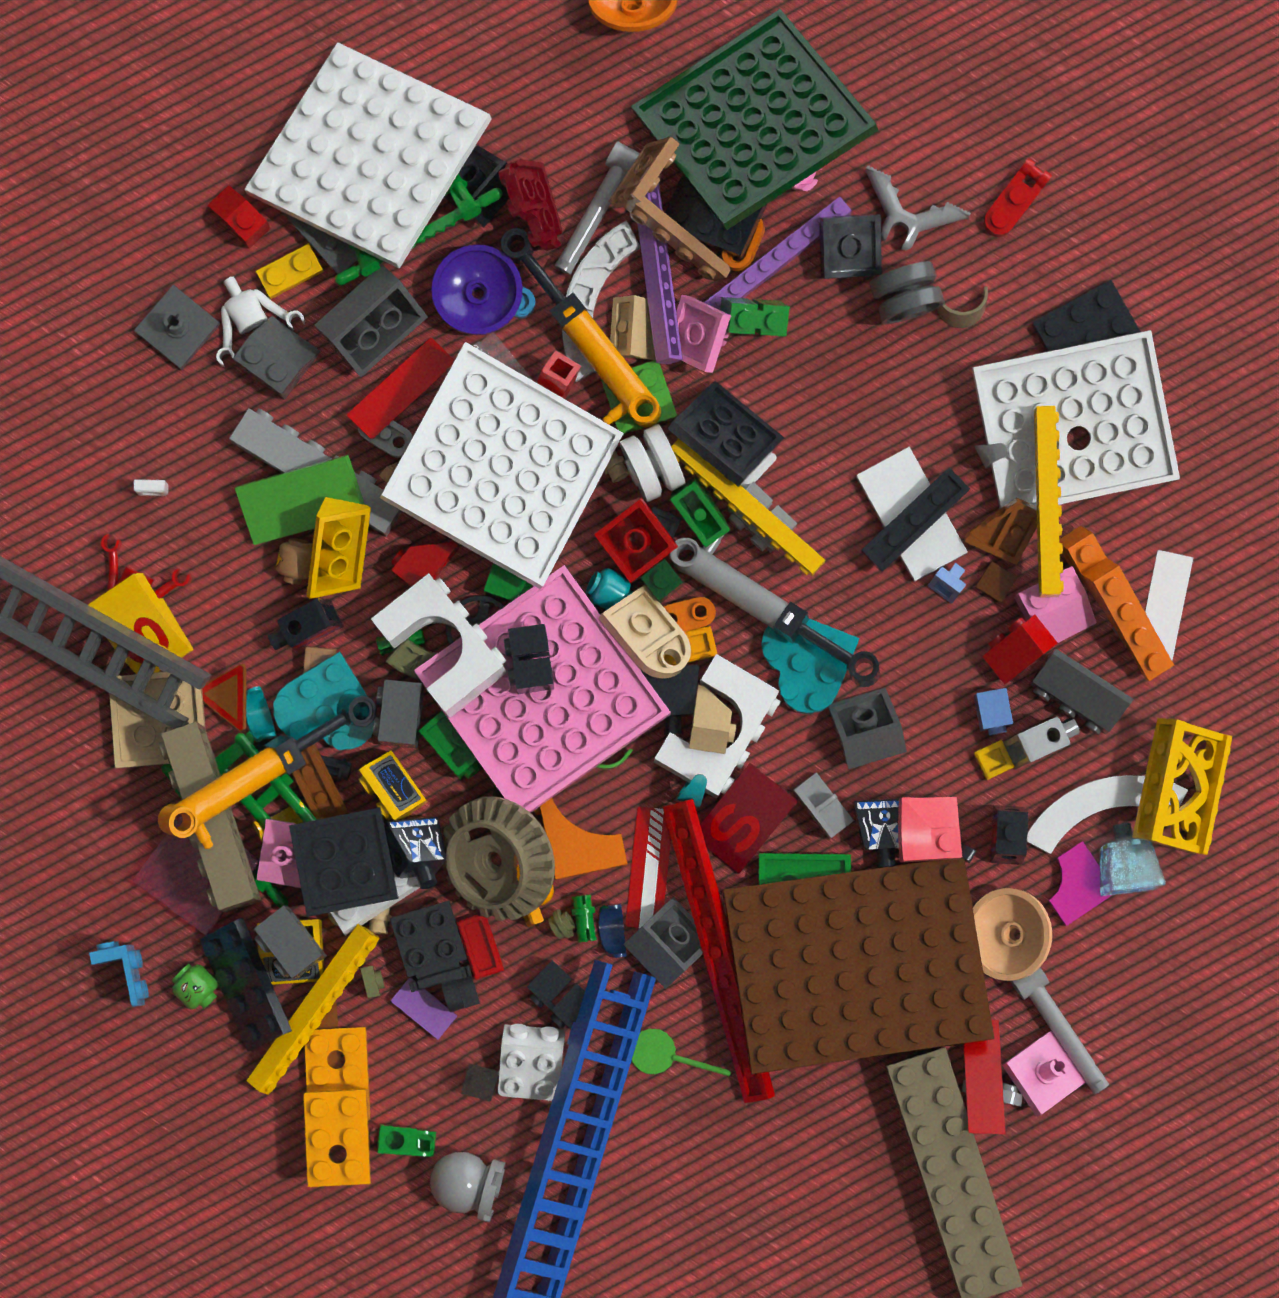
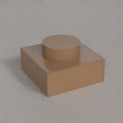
[303,646,337,673]

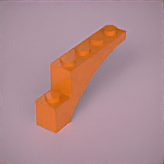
[1059,526,1174,681]

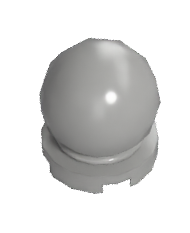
[430,1152,506,1222]

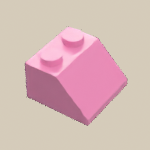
[1014,566,1097,643]

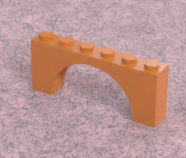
[535,798,628,880]

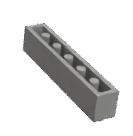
[229,408,402,537]

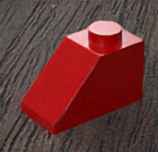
[207,185,271,249]
[391,542,459,588]

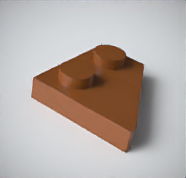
[964,497,1037,565]

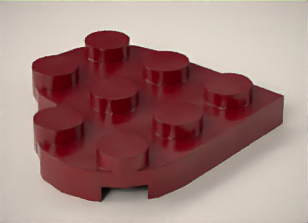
[499,159,562,251]

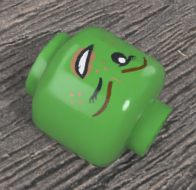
[172,964,218,1010]

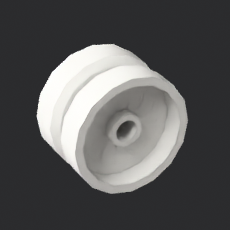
[619,424,686,502]

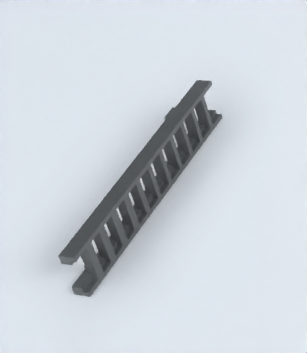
[0,556,212,729]

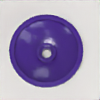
[432,245,523,335]

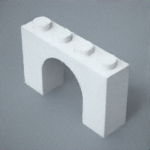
[371,573,508,718]
[654,654,781,799]

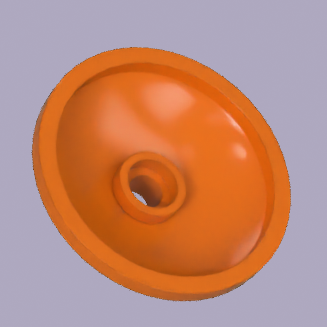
[588,0,678,32]

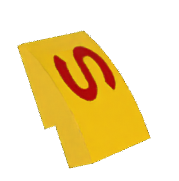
[88,573,194,674]

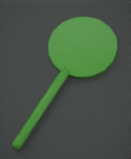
[632,1028,731,1076]

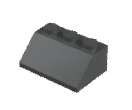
[1029,649,1133,735]

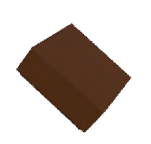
[975,561,1017,604]

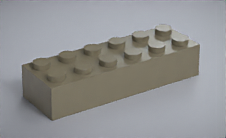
[159,722,262,913]

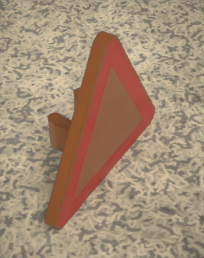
[202,664,246,731]

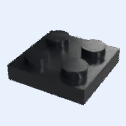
[819,214,882,279]

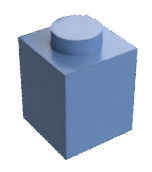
[974,688,1013,735]

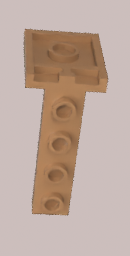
[608,136,730,281]

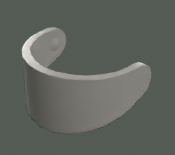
[974,443,1008,469]

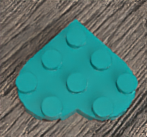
[761,619,860,715]
[273,651,374,750]

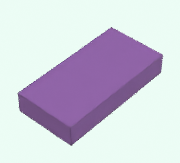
[391,977,457,1040]

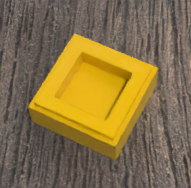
[973,740,1015,781]

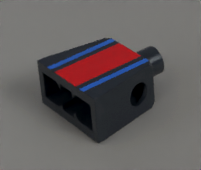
[268,598,344,650]
[990,805,1028,865]

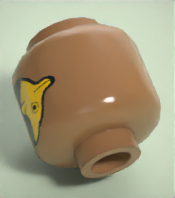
[276,538,313,585]

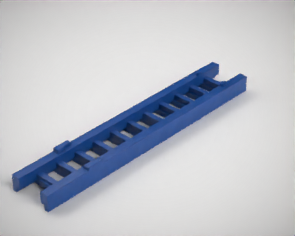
[493,960,656,1298]

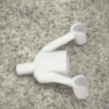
[216,276,305,367]

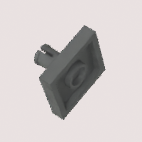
[134,285,221,370]

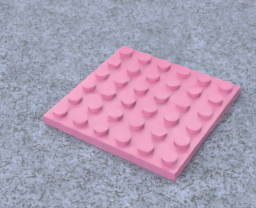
[414,565,671,813]

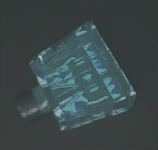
[1100,823,1166,897]

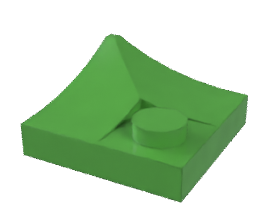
[601,360,678,434]

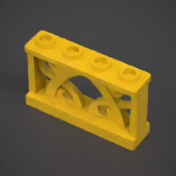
[1132,718,1232,855]

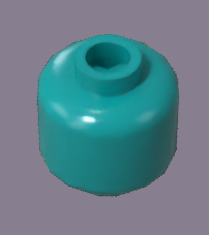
[586,568,633,610]

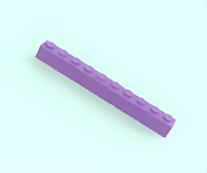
[638,184,683,364]
[704,197,852,310]

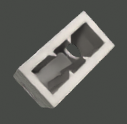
[1003,717,1079,770]

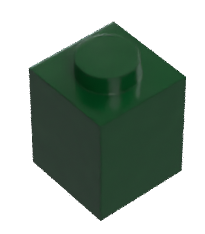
[640,559,683,603]

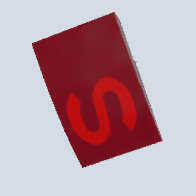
[700,763,798,874]

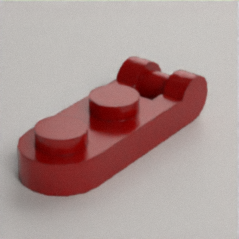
[984,158,1053,237]

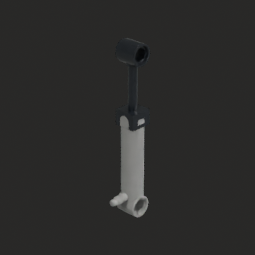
[670,535,880,687]

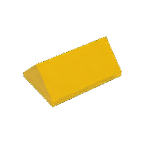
[306,497,371,599]

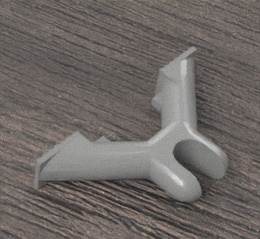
[865,165,971,250]

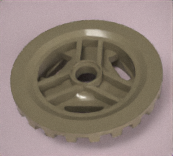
[442,797,555,921]

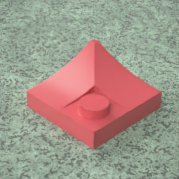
[898,797,962,862]

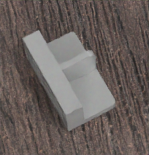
[792,772,854,840]

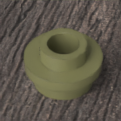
[548,909,575,939]

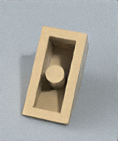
[689,685,736,754]

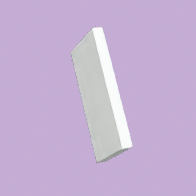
[856,447,968,582]

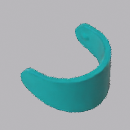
[246,686,276,742]
[675,774,707,808]

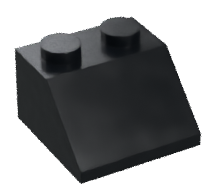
[444,144,510,228]

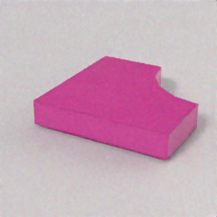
[1048,841,1114,926]

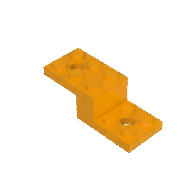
[304,1027,371,1187]

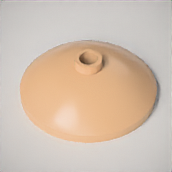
[973,888,1052,981]

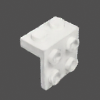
[498,1024,565,1101]

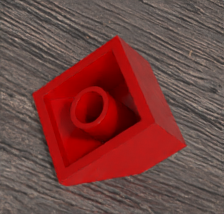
[594,498,679,583]

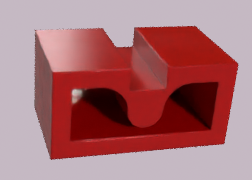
[982,615,1058,685]

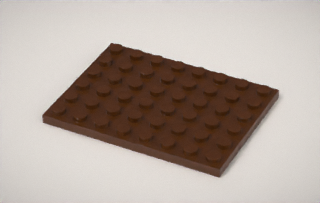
[722,857,995,1075]

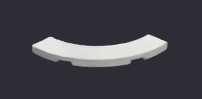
[562,220,640,382]
[1027,775,1188,854]

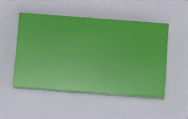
[235,455,365,545]

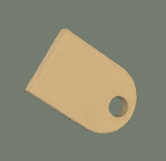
[598,585,691,678]

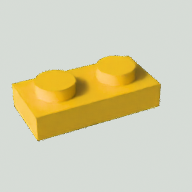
[256,244,324,299]

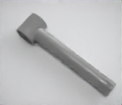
[555,141,640,275]
[1010,968,1109,1095]

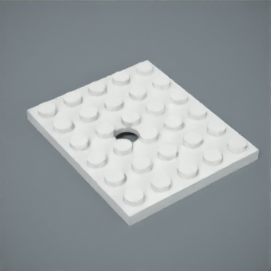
[972,330,1180,509]

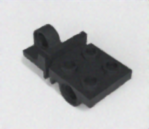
[390,900,480,1013]

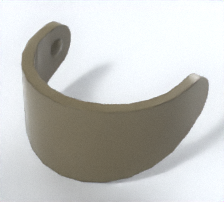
[936,286,988,328]

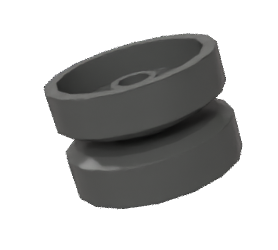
[869,261,945,325]

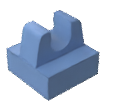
[928,563,966,604]

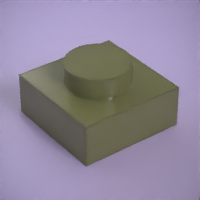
[361,965,385,999]

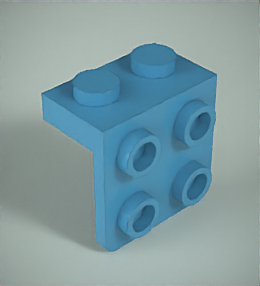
[89,941,149,1007]

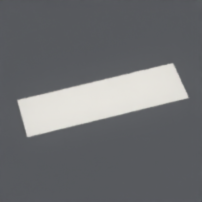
[1145,550,1193,669]

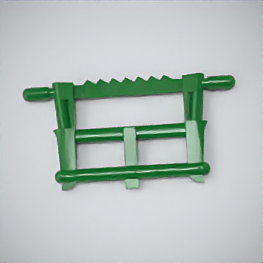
[335,174,503,285]
[161,731,319,908]

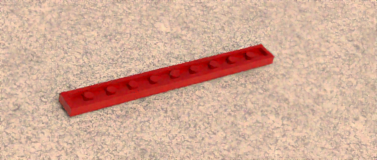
[663,799,775,1103]

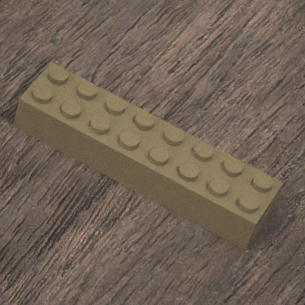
[884,1047,1023,1298]

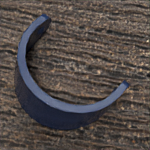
[597,903,627,958]

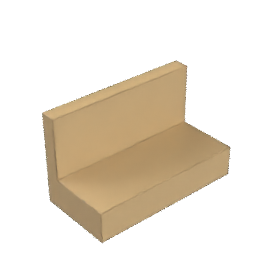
[610,295,656,361]

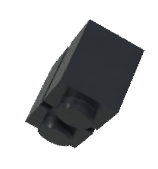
[504,624,554,694]
[527,960,585,1029]

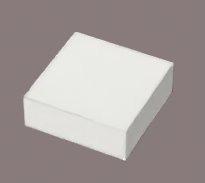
[134,480,168,496]

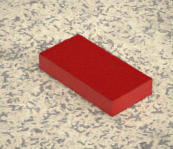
[456,914,505,980]

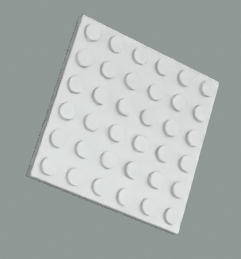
[245,42,492,268]
[379,342,624,589]

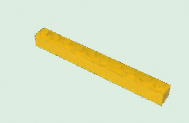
[1034,406,1064,598]
[671,439,825,576]
[246,924,380,1095]

